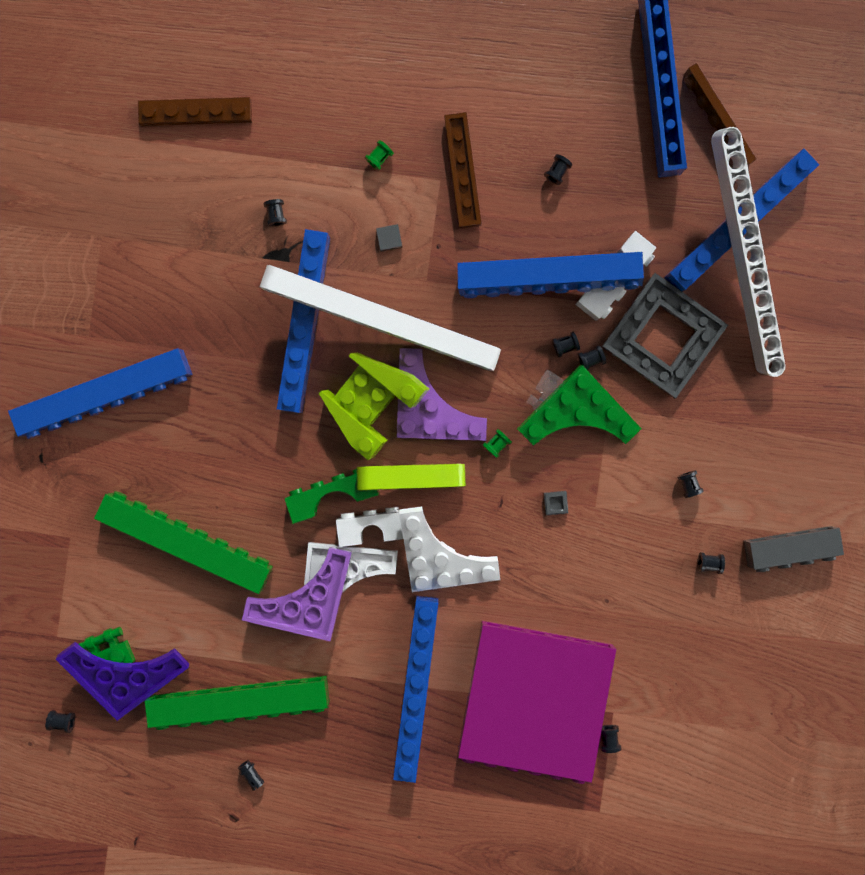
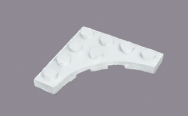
[399,507,500,592]
[304,542,398,591]

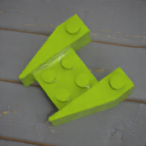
[319,352,429,460]

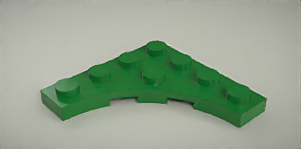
[517,365,642,446]

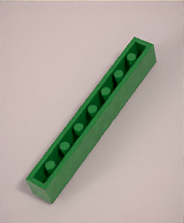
[94,491,273,594]
[145,676,330,730]

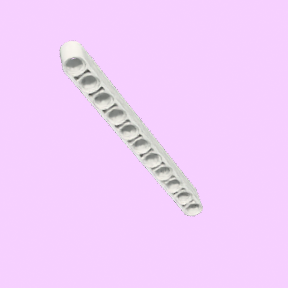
[711,127,785,377]
[259,265,501,371]

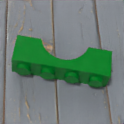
[284,466,380,524]

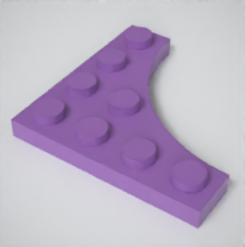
[397,348,487,441]
[242,547,352,641]

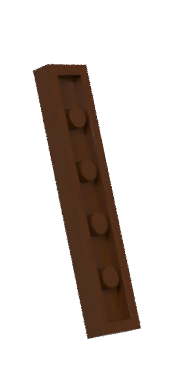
[683,63,757,166]
[138,97,252,126]
[444,112,482,229]

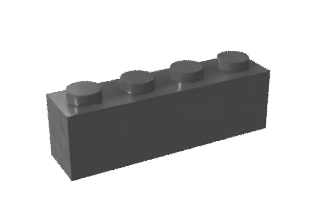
[743,526,844,572]

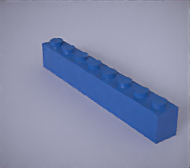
[638,0,687,178]
[664,148,819,292]
[277,229,330,413]
[458,252,644,298]
[8,348,193,439]
[393,595,439,783]

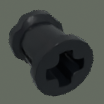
[544,154,573,185]
[263,199,287,227]
[552,331,580,358]
[578,345,606,371]
[677,470,704,498]
[697,552,725,574]
[45,710,76,733]
[601,725,622,753]

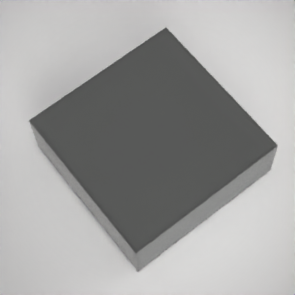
[376,224,403,252]
[543,491,568,515]

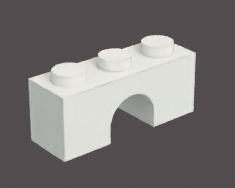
[336,507,403,547]

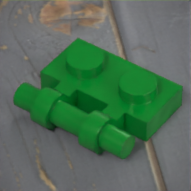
[79,627,136,663]

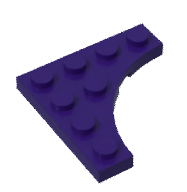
[56,642,189,721]

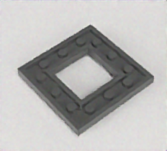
[602,273,728,399]

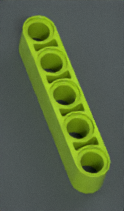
[357,464,466,490]

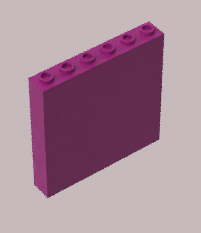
[458,621,617,784]

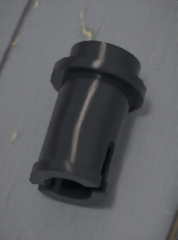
[238,760,265,791]

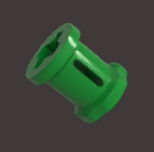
[365,140,394,171]
[483,429,512,458]

